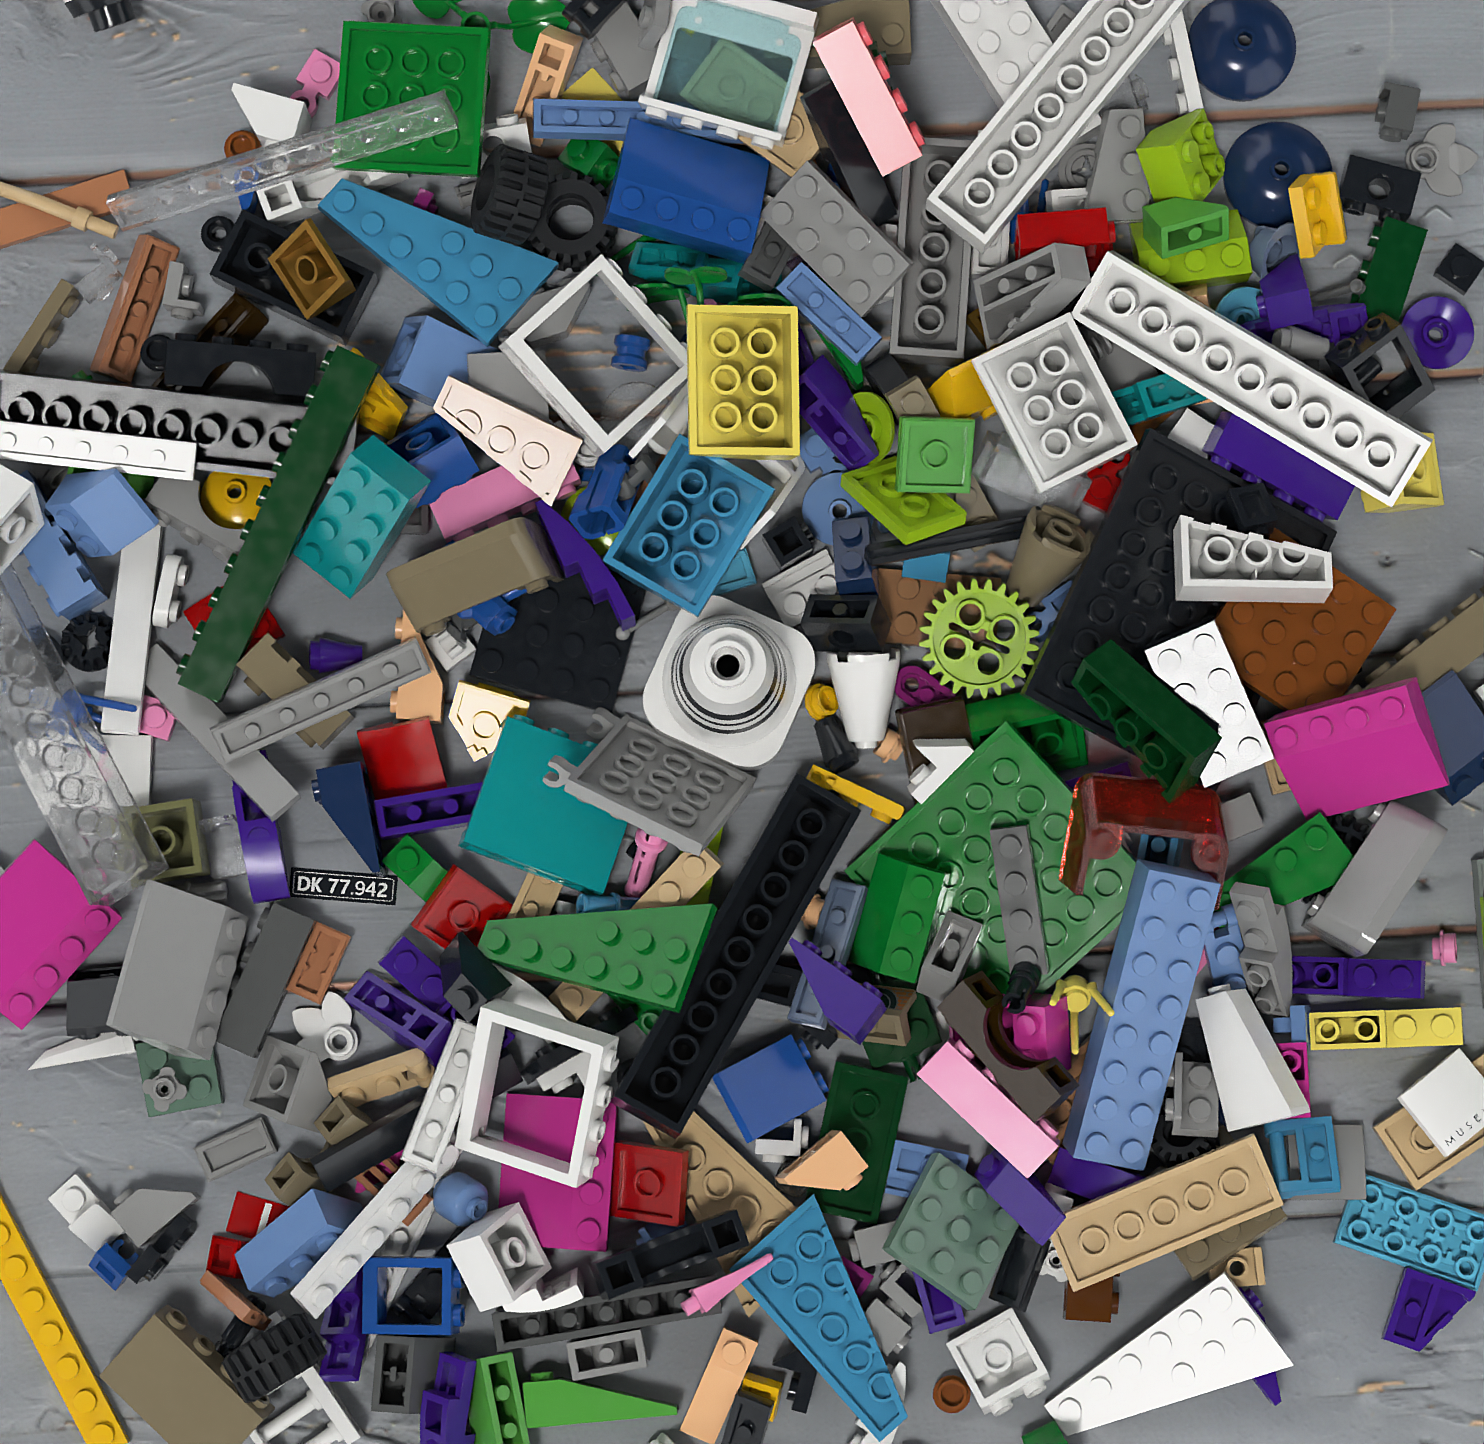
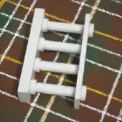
[250,1309,364,1444]

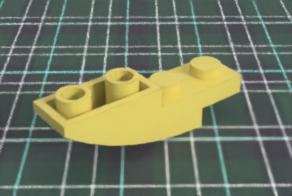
[1309,1007,1464,1050]

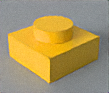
[742,1372,783,1422]

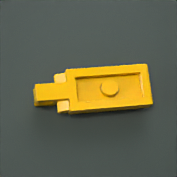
[806,764,906,824]

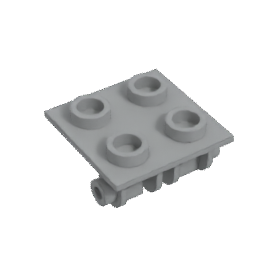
[1083,330,1159,392]

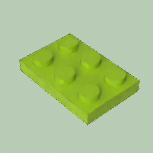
[840,455,967,545]

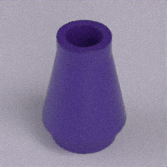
[309,637,362,674]

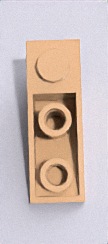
[390,610,446,725]

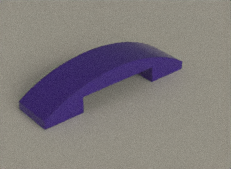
[1240,303,1368,346]

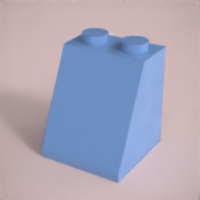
[381,315,502,407]

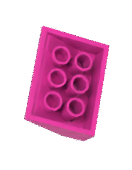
[1264,677,1450,821]
[0,839,122,1030]
[498,1093,618,1252]

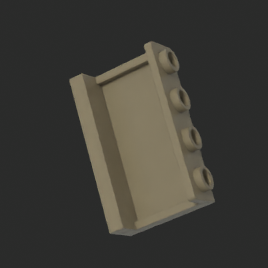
[99,1304,275,1444]

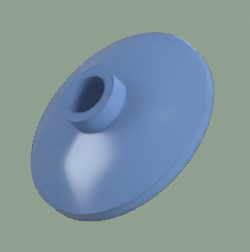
[802,472,875,545]

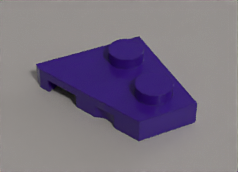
[1381,1267,1476,1352]

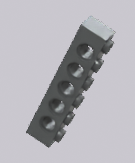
[491,1274,722,1352]

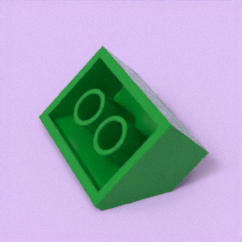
[965,692,1088,772]
[849,853,951,983]

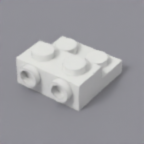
[946,1308,1050,1416]

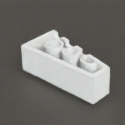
[1173,515,1333,603]

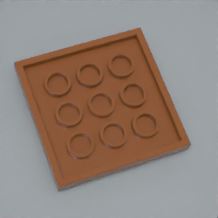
[1215,528,1397,712]

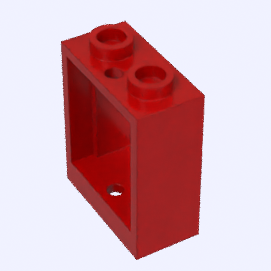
[1014,207,1116,273]

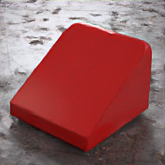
[206,1235,249,1279]

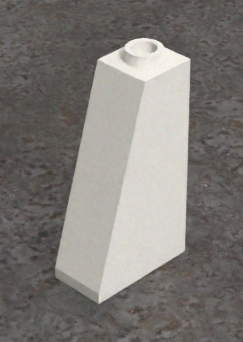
[1195,984,1310,1132]

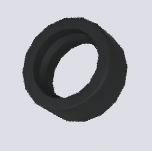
[864,353,909,425]

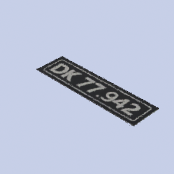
[289,867,398,905]

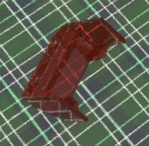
[1058,772,1229,910]

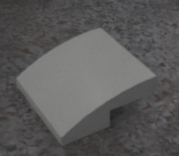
[467,350,549,422]
[1287,1125,1366,1200]

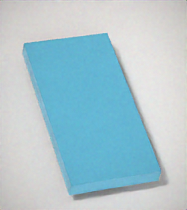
[1333,1174,1484,1291]

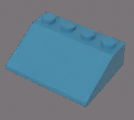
[602,433,775,617]

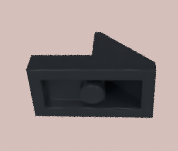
[772,1348,817,1414]

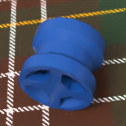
[611,334,651,372]

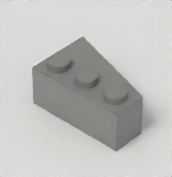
[973,242,1091,351]

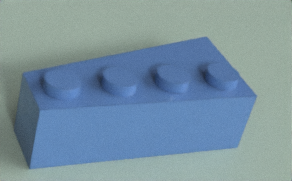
[19,470,109,621]

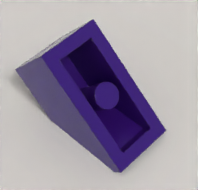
[1255,254,1315,330]

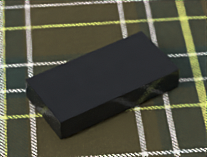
[989,1229,1051,1312]

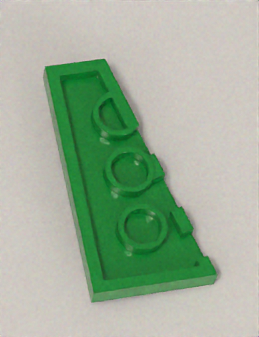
[1213,812,1354,929]

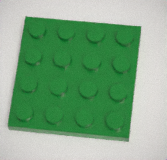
[332,21,491,178]

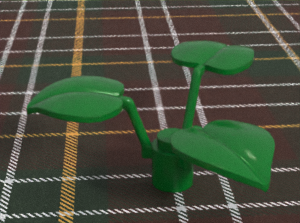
[412,0,571,97]
[626,266,792,324]

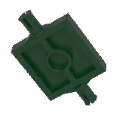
[862,968,943,1083]

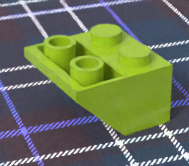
[1136,108,1225,203]

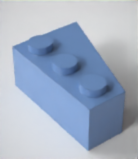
[234,1188,363,1298]

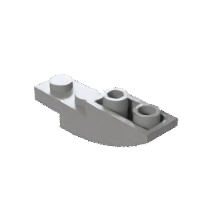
[1229,882,1293,1017]

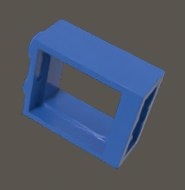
[362,1256,465,1335]

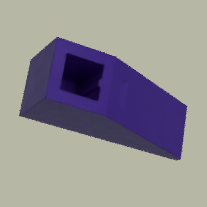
[788,937,887,1045]

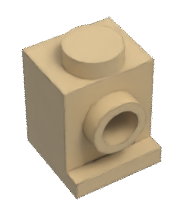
[1208,1246,1266,1287]

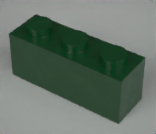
[1348,216,1428,322]

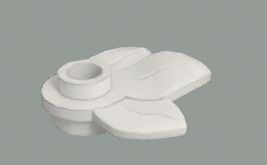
[292,991,359,1062]

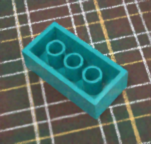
[293,435,431,599]

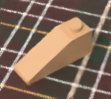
[513,25,583,147]
[679,1326,758,1444]

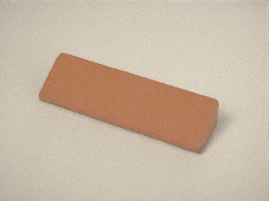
[90,234,180,384]

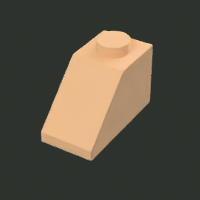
[775,1130,869,1191]

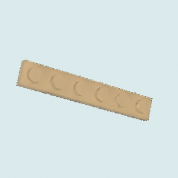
[548,847,724,1023]

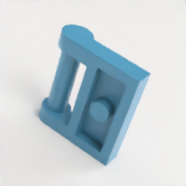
[1263,1116,1341,1199]

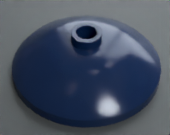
[1188,0,1296,102]
[1223,122,1333,228]

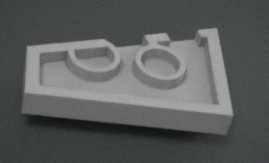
[1084,109,1149,222]

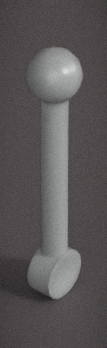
[616,600,679,640]

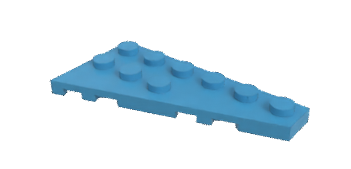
[318,178,559,347]
[729,1194,908,1442]

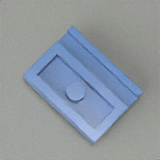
[884,1139,969,1198]

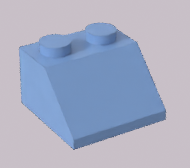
[45,468,159,558]

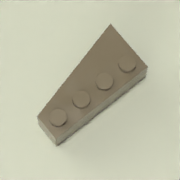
[764,0,912,70]

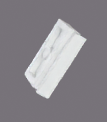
[761,549,839,628]

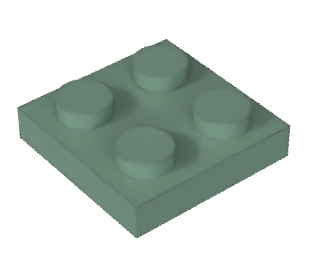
[135,1042,224,1117]

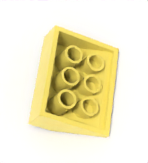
[686,304,800,460]

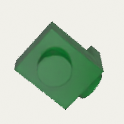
[557,139,619,189]

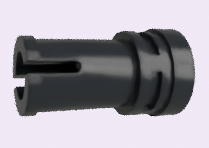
[1002,962,1041,1014]

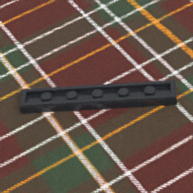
[310,1048,523,1193]

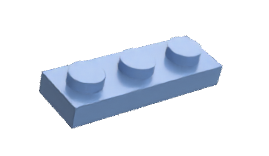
[776,262,882,366]

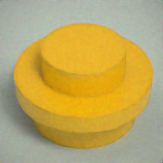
[805,683,838,721]

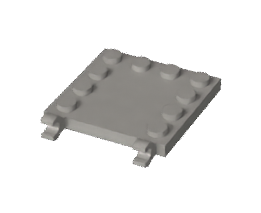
[542,707,756,857]

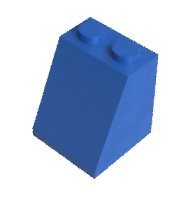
[712,1035,829,1143]

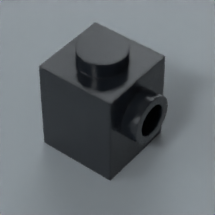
[762,516,815,572]

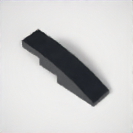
[800,79,897,226]

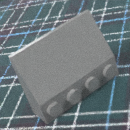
[106,880,249,1060]

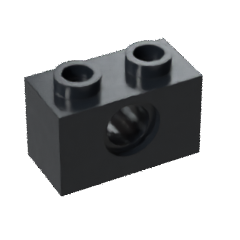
[1339,154,1422,222]
[801,594,891,652]

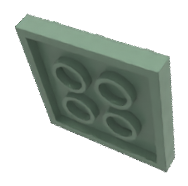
[882,1152,1019,1311]

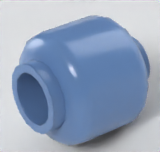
[433,1172,489,1227]

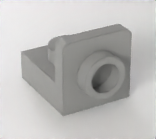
[162,261,204,320]

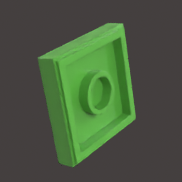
[895,416,975,494]

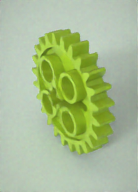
[919,577,1040,699]

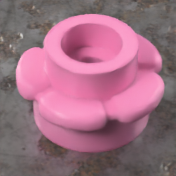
[1432,930,1457,966]

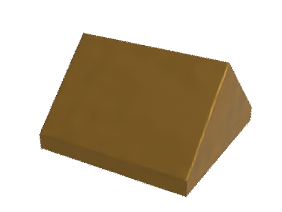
[268,218,356,320]

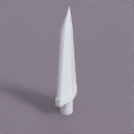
[28,1032,139,1070]

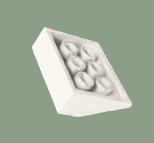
[971,312,1138,494]

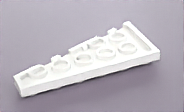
[1044,1271,1294,1436]

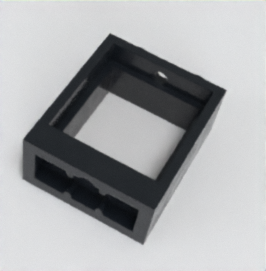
[1324,312,1435,419]

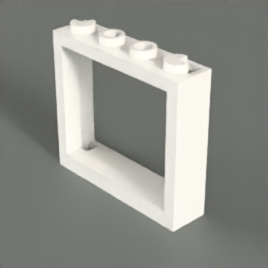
[498,254,687,457]
[454,998,619,1188]

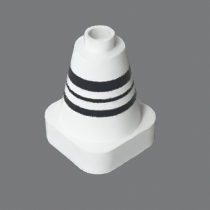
[643,595,815,771]

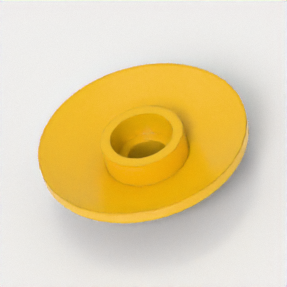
[201,471,272,529]

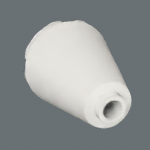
[827,648,901,749]

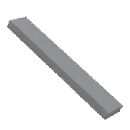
[210,637,431,764]
[145,643,301,822]

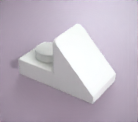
[907,739,974,804]
[536,1051,591,1094]
[48,1173,124,1252]

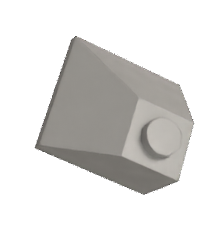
[243,1035,332,1133]

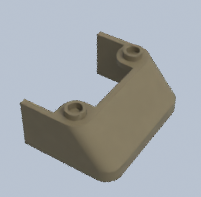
[386,517,564,636]

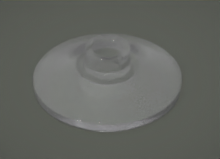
[600,382,670,456]

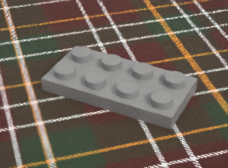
[760,160,914,318]

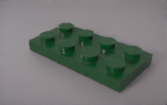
[805,1061,909,1225]

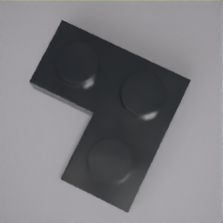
[125,1213,195,1284]

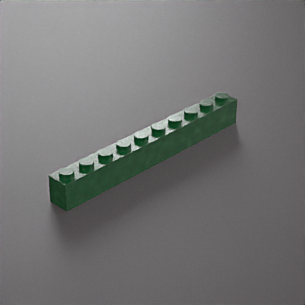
[176,345,381,703]

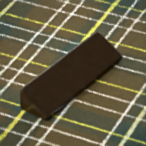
[151,293,269,393]

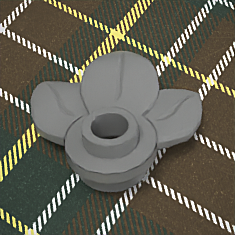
[1405,124,1478,197]

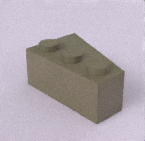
[236,633,354,750]

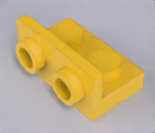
[1288,172,1347,259]

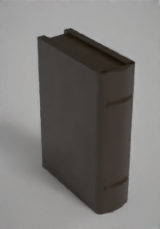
[895,695,974,806]

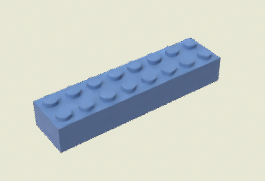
[1062,859,1221,1171]

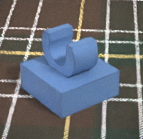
[1273,1005,1311,1044]

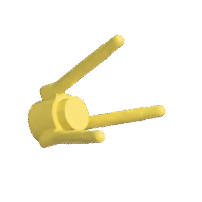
[1049,975,1115,1055]

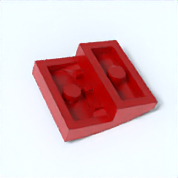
[357,715,448,800]

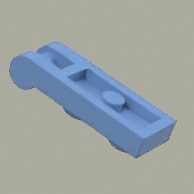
[1204,903,1249,993]

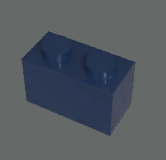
[832,516,880,596]

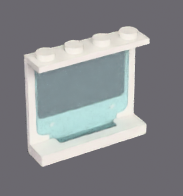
[638,0,819,150]

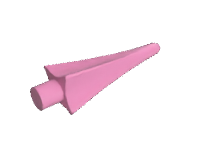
[680,1253,774,1316]

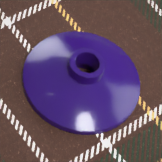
[1401,296,1474,369]

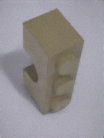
[264,1095,373,1206]

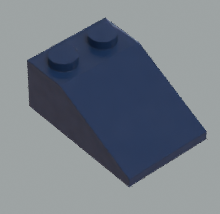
[1422,670,1484,806]
[311,761,387,877]

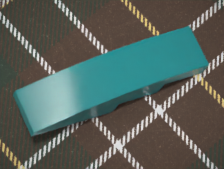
[628,241,782,304]
[1111,373,1208,427]

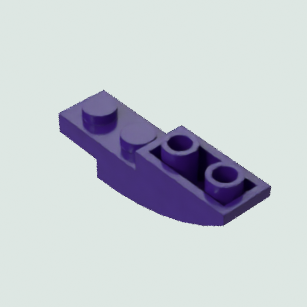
[232,749,291,904]
[378,935,515,1050]
[1292,956,1426,999]
[420,1351,477,1444]

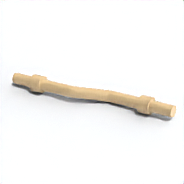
[0,181,119,239]

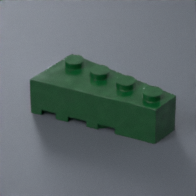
[1071,639,1222,804]

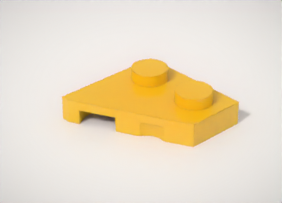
[350,347,408,440]

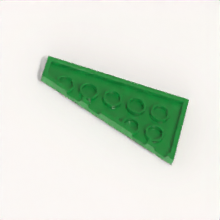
[477,903,717,1013]

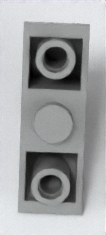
[502,277,591,349]

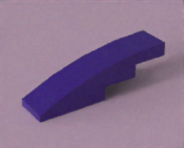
[535,500,636,632]
[319,1266,366,1382]

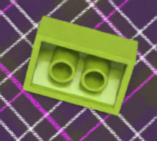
[1128,209,1253,288]

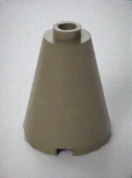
[1006,504,1094,607]

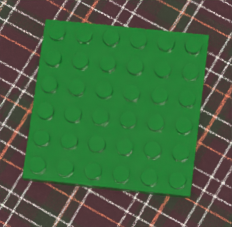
[844,720,1137,994]

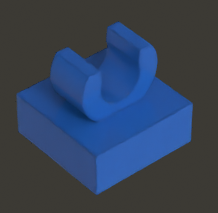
[88,1239,139,1291]

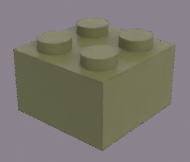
[119,798,211,886]

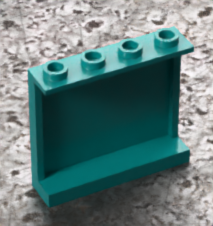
[458,714,628,895]

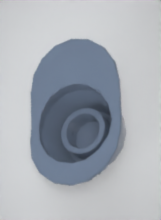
[1249,222,1299,295]

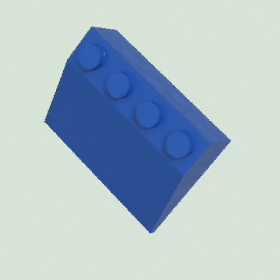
[602,118,770,264]

